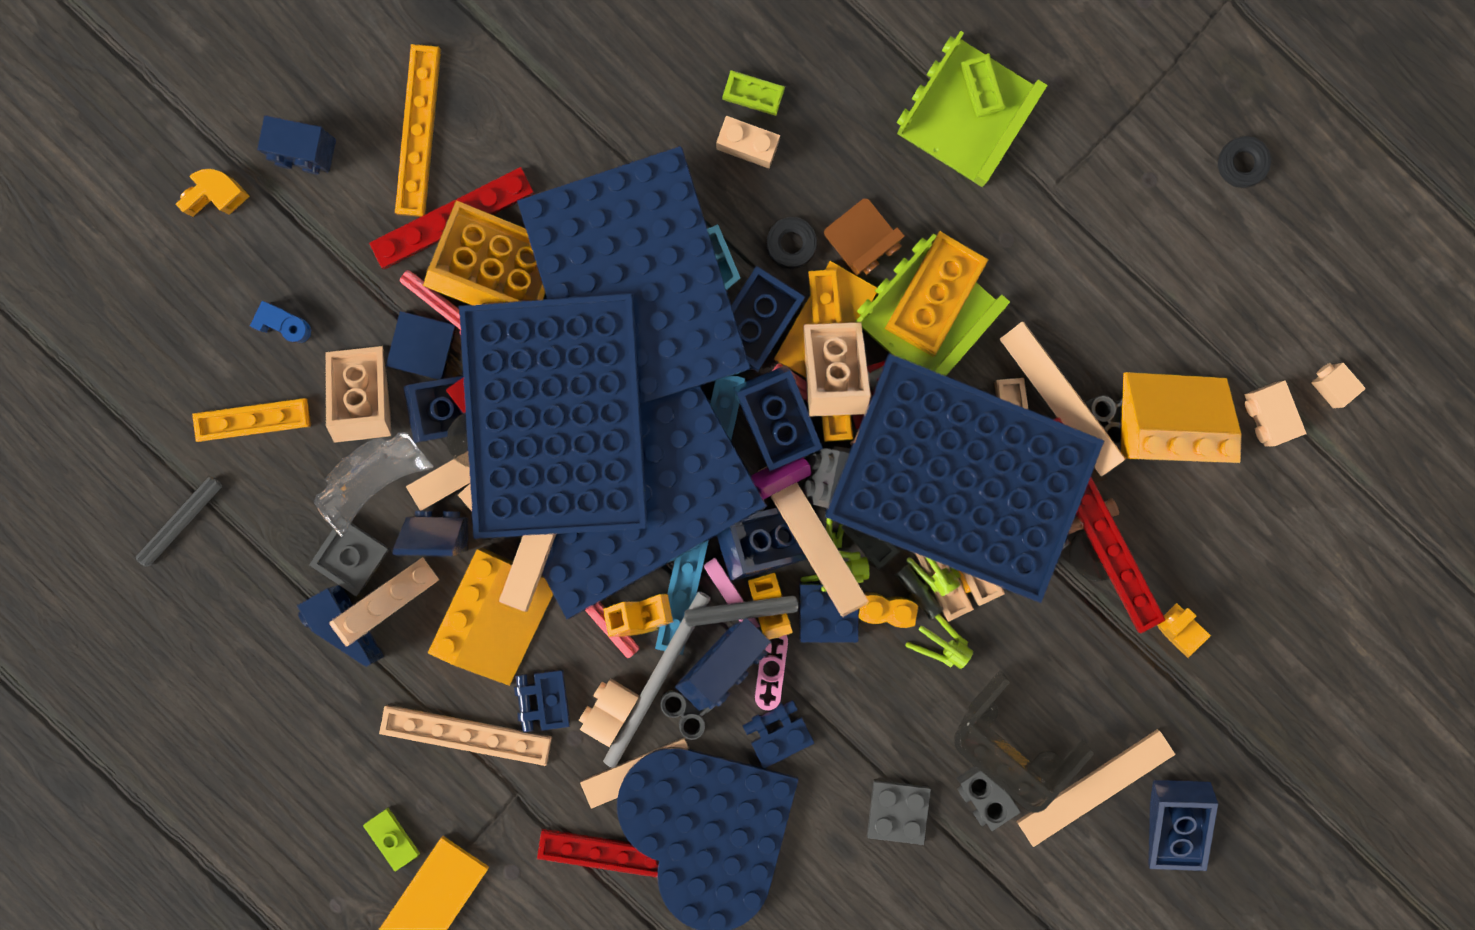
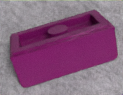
[751,457,811,500]

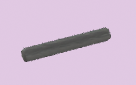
[136,477,222,567]
[684,596,798,626]

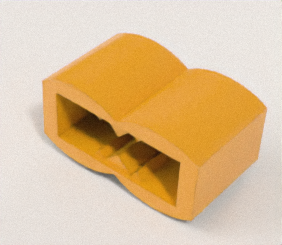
[858,592,918,628]

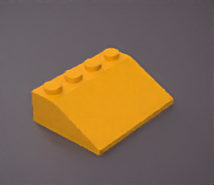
[423,200,545,305]
[1121,372,1241,463]
[428,547,553,686]

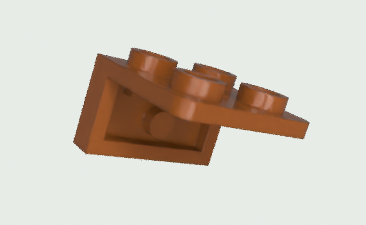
[824,198,904,276]

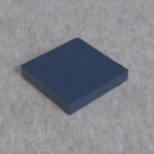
[386,311,457,380]

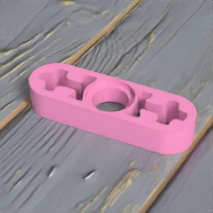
[703,558,760,628]
[755,635,788,710]

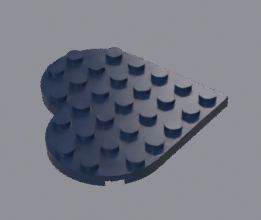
[617,747,798,930]

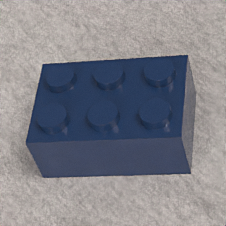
[731,266,805,372]
[733,365,823,471]
[675,618,771,711]

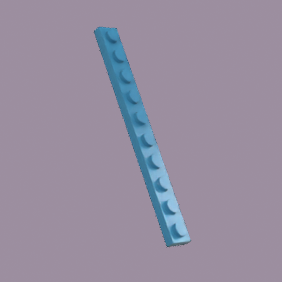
[655,375,745,655]

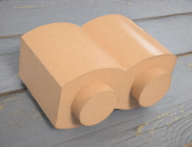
[579,678,639,747]

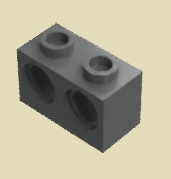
[957,760,1021,831]

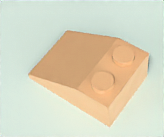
[804,323,870,416]
[326,346,391,443]

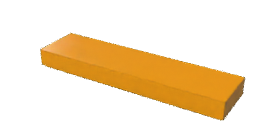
[192,398,311,442]

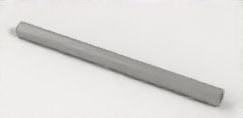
[603,591,711,768]

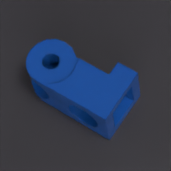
[250,301,311,343]

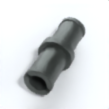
[895,564,944,620]

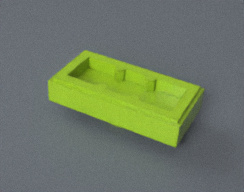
[961,54,1006,118]
[722,70,785,116]
[363,808,420,872]

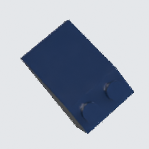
[403,376,467,443]
[717,508,808,581]
[393,511,468,556]
[297,585,384,667]
[1149,780,1218,871]

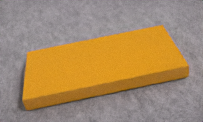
[884,231,989,357]
[774,261,877,378]
[379,836,489,930]

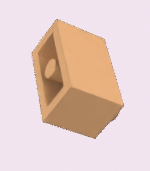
[716,116,780,169]
[1244,381,1306,447]

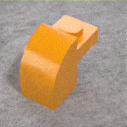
[176,169,250,217]
[748,573,793,640]
[603,594,673,637]
[1157,603,1211,658]

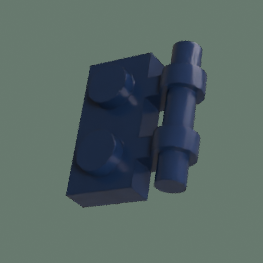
[514,669,570,732]
[742,700,814,768]

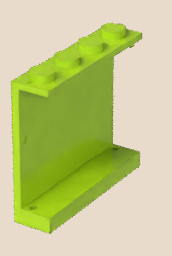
[897,31,1048,187]
[855,234,1010,376]

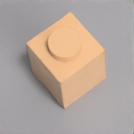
[1311,363,1366,408]

